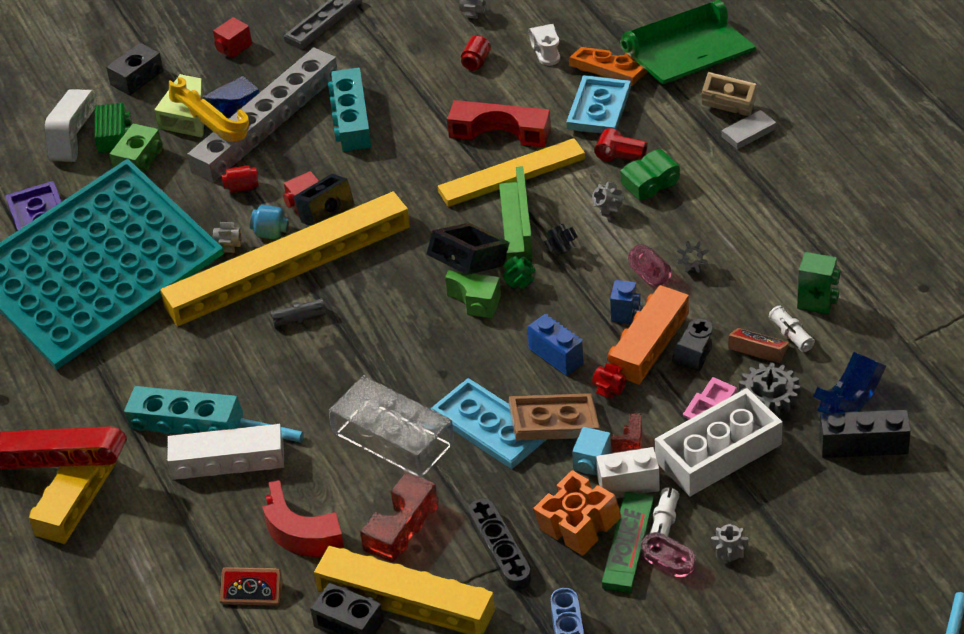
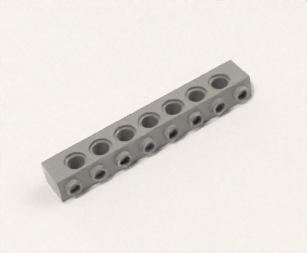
[187,48,338,183]

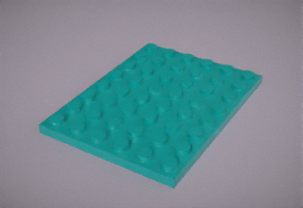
[0,158,224,370]

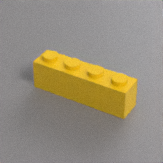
[29,462,117,544]

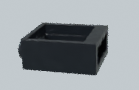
[426,222,510,275]

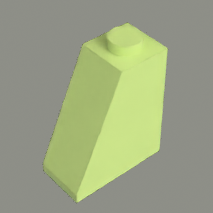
[154,74,205,137]

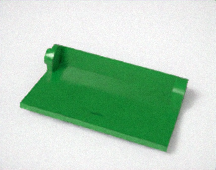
[620,0,756,84]

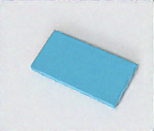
[430,378,547,469]

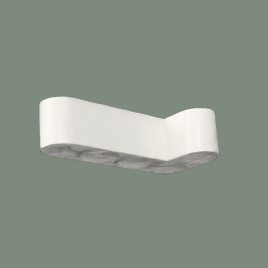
[45,89,96,162]

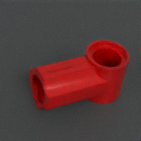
[594,128,648,161]

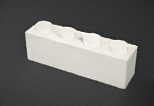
[167,424,284,480]

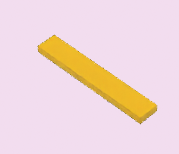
[438,138,585,207]

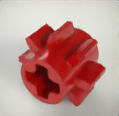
[592,363,626,398]

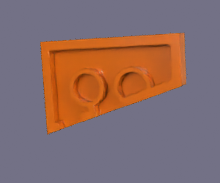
[569,47,648,86]

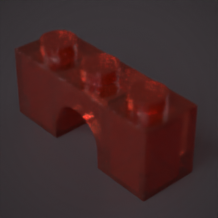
[360,472,439,563]

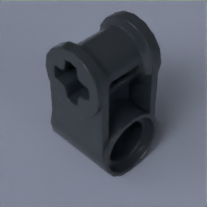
[672,318,713,371]

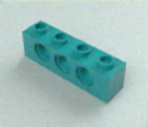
[328,68,371,152]
[124,386,244,434]

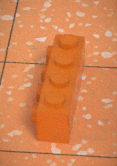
[607,285,689,385]

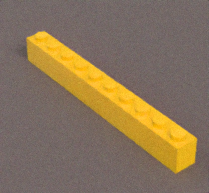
[160,191,410,327]

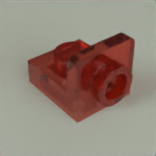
[611,414,643,454]

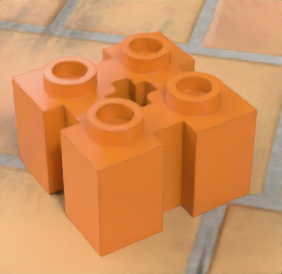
[533,470,622,556]

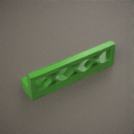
[499,166,533,261]

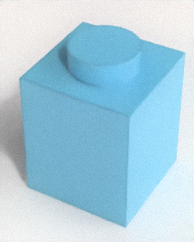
[572,427,611,475]

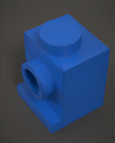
[610,280,642,324]

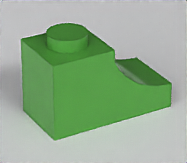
[445,270,501,318]

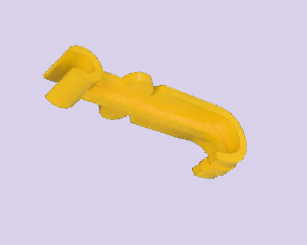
[169,77,249,142]

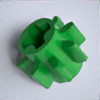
[502,256,535,289]

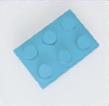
[566,75,631,134]

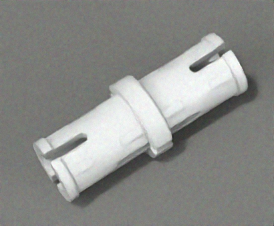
[769,306,815,352]
[649,488,679,544]

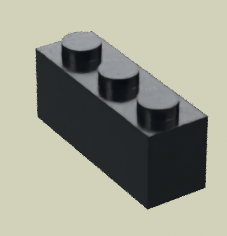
[819,410,911,458]

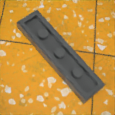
[284,0,362,50]

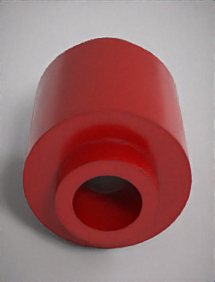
[461,36,491,71]
[222,165,259,194]

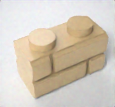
[701,72,757,116]

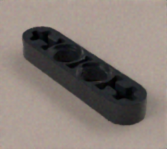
[469,498,531,590]

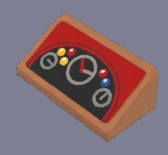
[728,328,790,363]
[220,567,283,606]

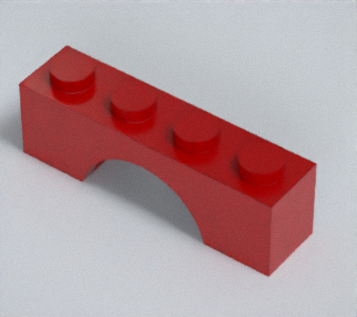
[447,100,551,148]

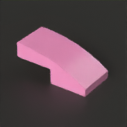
[683,377,738,420]

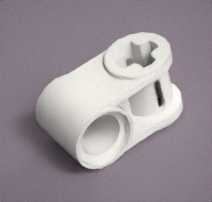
[529,24,560,66]

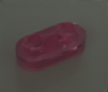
[628,244,671,287]
[641,533,695,577]

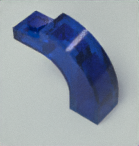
[813,352,886,413]

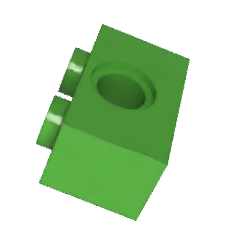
[109,123,163,173]

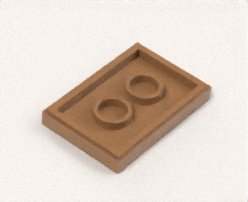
[508,393,600,441]

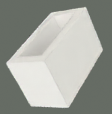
[596,447,660,498]

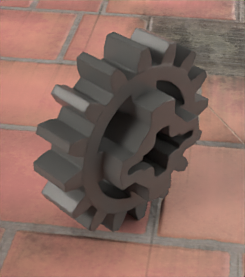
[739,363,800,416]

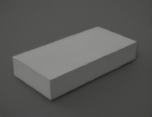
[722,110,776,149]

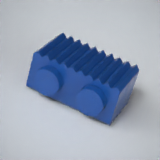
[527,314,584,375]

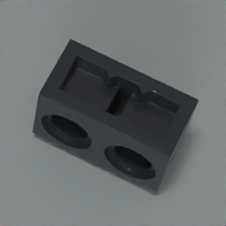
[310,583,384,634]

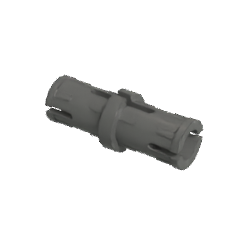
[270,298,326,328]

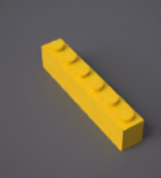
[314,546,495,634]

